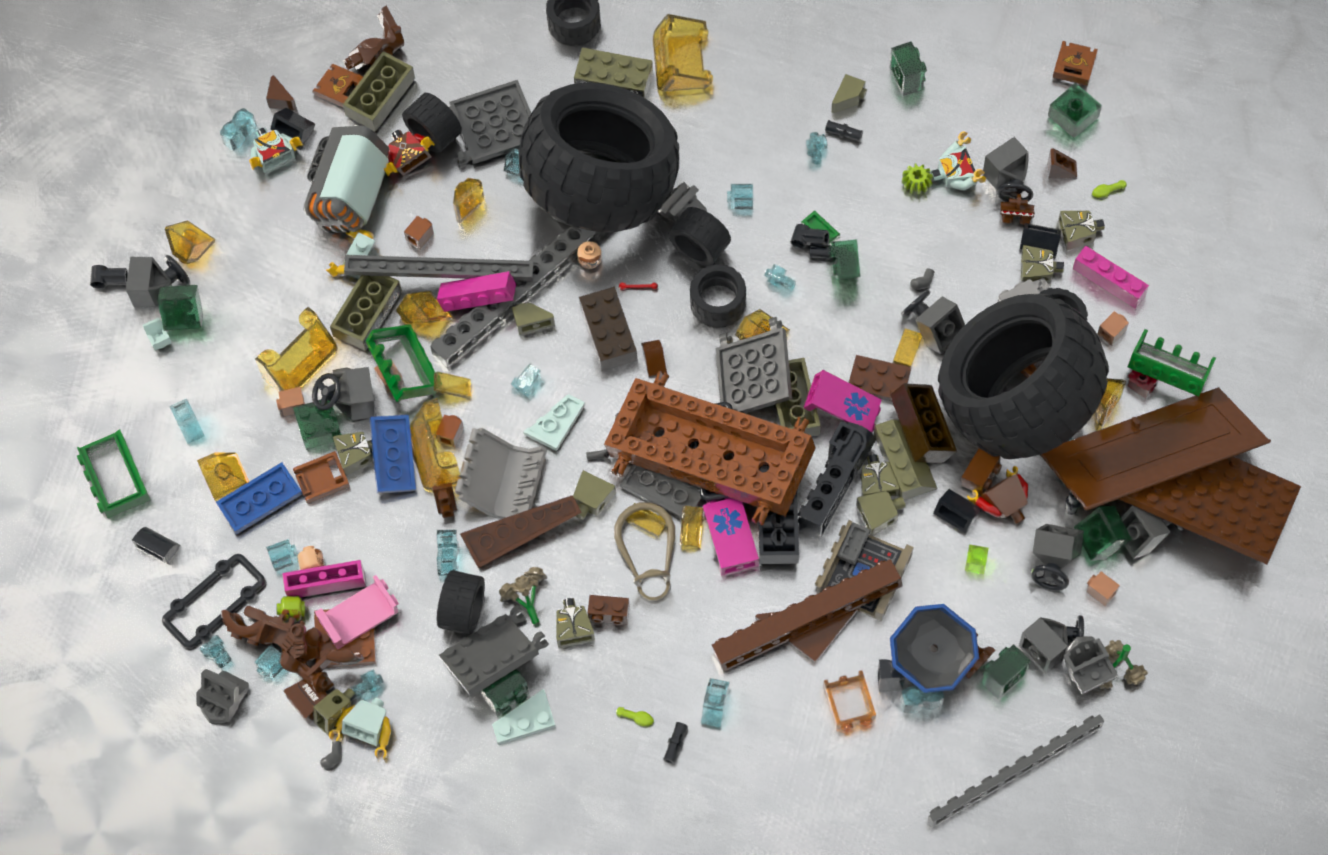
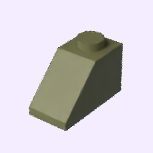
[831,74,867,113]
[512,303,555,335]

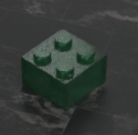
[889,41,927,96]
[1048,83,1102,138]
[829,239,861,279]
[158,285,203,331]
[293,399,342,450]
[1074,506,1132,561]
[982,644,1031,700]
[481,669,529,717]

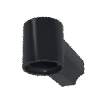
[790,224,830,248]
[90,265,128,289]

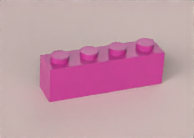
[1073,246,1149,309]
[437,271,516,312]
[282,560,366,597]

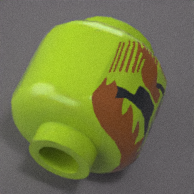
[276,596,305,622]

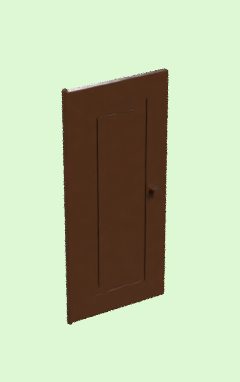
[1040,387,1271,511]

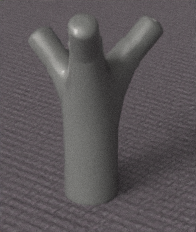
[586,449,611,463]

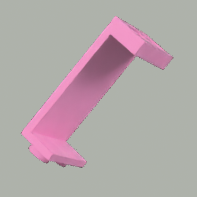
[315,575,399,650]

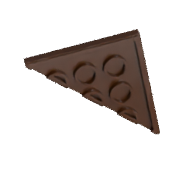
[755,607,860,663]

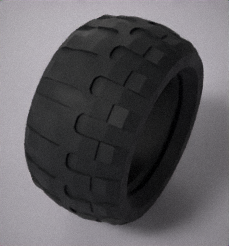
[519,82,680,232]
[938,294,1109,460]

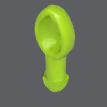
[1092,180,1127,199]
[616,707,654,727]

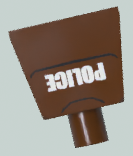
[283,677,334,725]

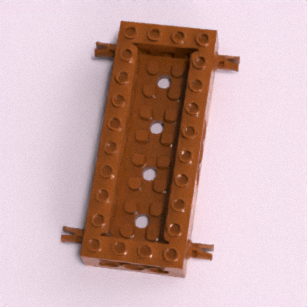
[604,371,816,525]

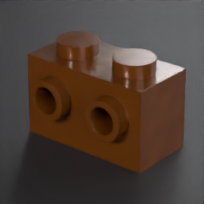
[961,448,1002,495]
[587,595,630,625]

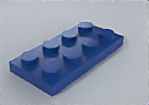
[370,415,416,493]
[216,462,303,534]

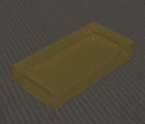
[893,328,922,367]
[434,371,471,399]
[625,503,667,538]
[679,506,703,547]

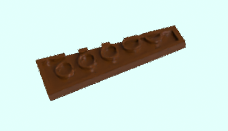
[460,495,582,568]

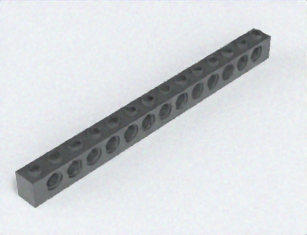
[430,226,607,368]

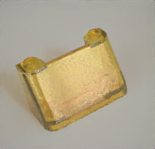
[653,14,713,91]
[255,307,338,392]
[410,398,461,493]

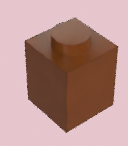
[404,215,434,249]
[436,414,464,447]

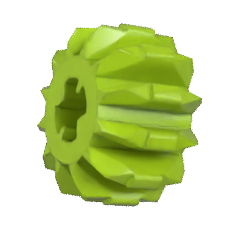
[901,163,933,195]

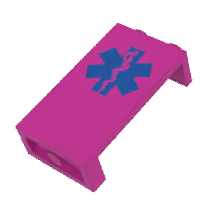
[804,370,882,432]
[703,498,759,576]

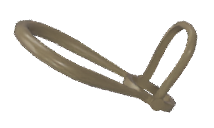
[614,502,675,601]

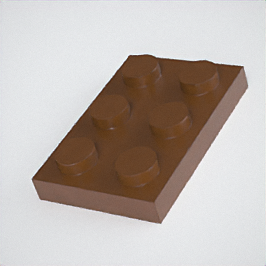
[849,355,912,401]

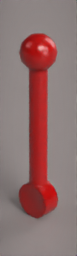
[619,282,658,291]

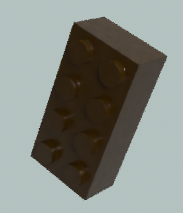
[579,286,638,371]
[890,383,957,463]

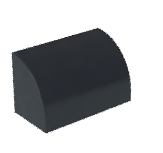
[270,108,315,143]
[1020,223,1061,256]
[933,489,982,533]
[132,527,181,564]
[877,659,905,692]

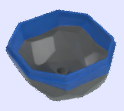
[890,604,979,693]

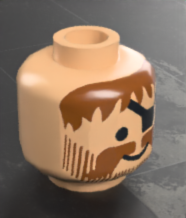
[577,241,602,269]
[297,546,325,570]

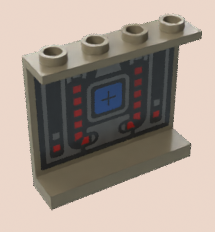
[815,520,914,621]

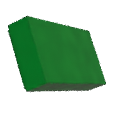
[801,210,840,247]

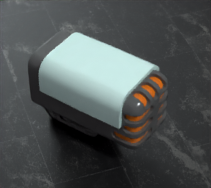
[303,126,390,233]

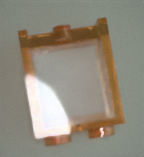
[823,670,876,732]

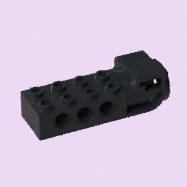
[798,421,876,541]
[758,465,799,564]

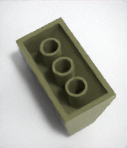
[874,419,937,500]

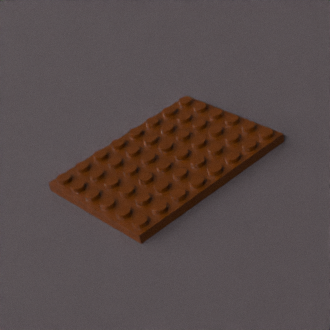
[1120,457,1301,565]

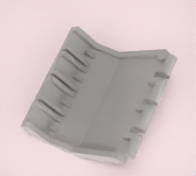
[455,428,547,519]

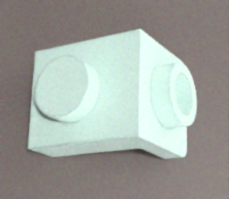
[143,318,172,350]

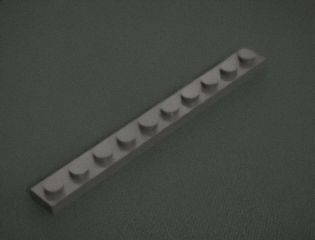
[344,255,533,281]
[928,714,1104,827]

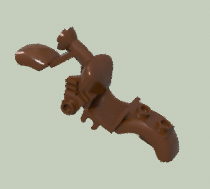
[221,606,364,693]

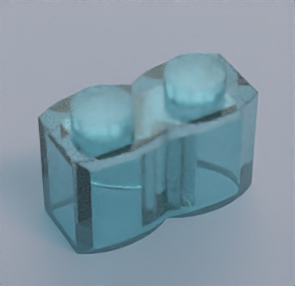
[220,108,257,151]
[900,686,944,713]

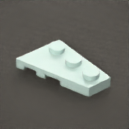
[523,394,585,451]
[492,689,556,745]

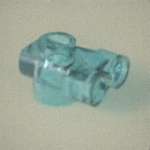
[806,132,828,164]
[764,264,796,290]
[511,363,541,397]
[199,635,231,668]
[350,669,384,696]

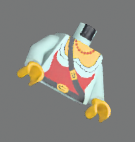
[249,128,303,173]
[931,131,986,191]

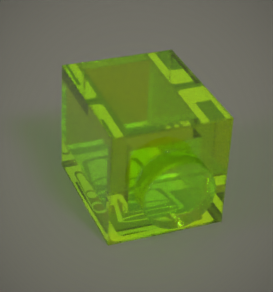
[964,544,989,574]

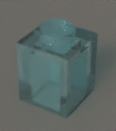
[727,184,753,209]
[266,539,298,571]
[254,645,283,680]

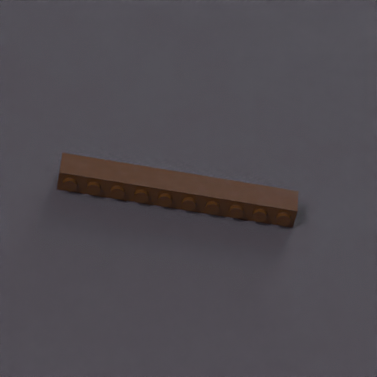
[711,559,903,672]

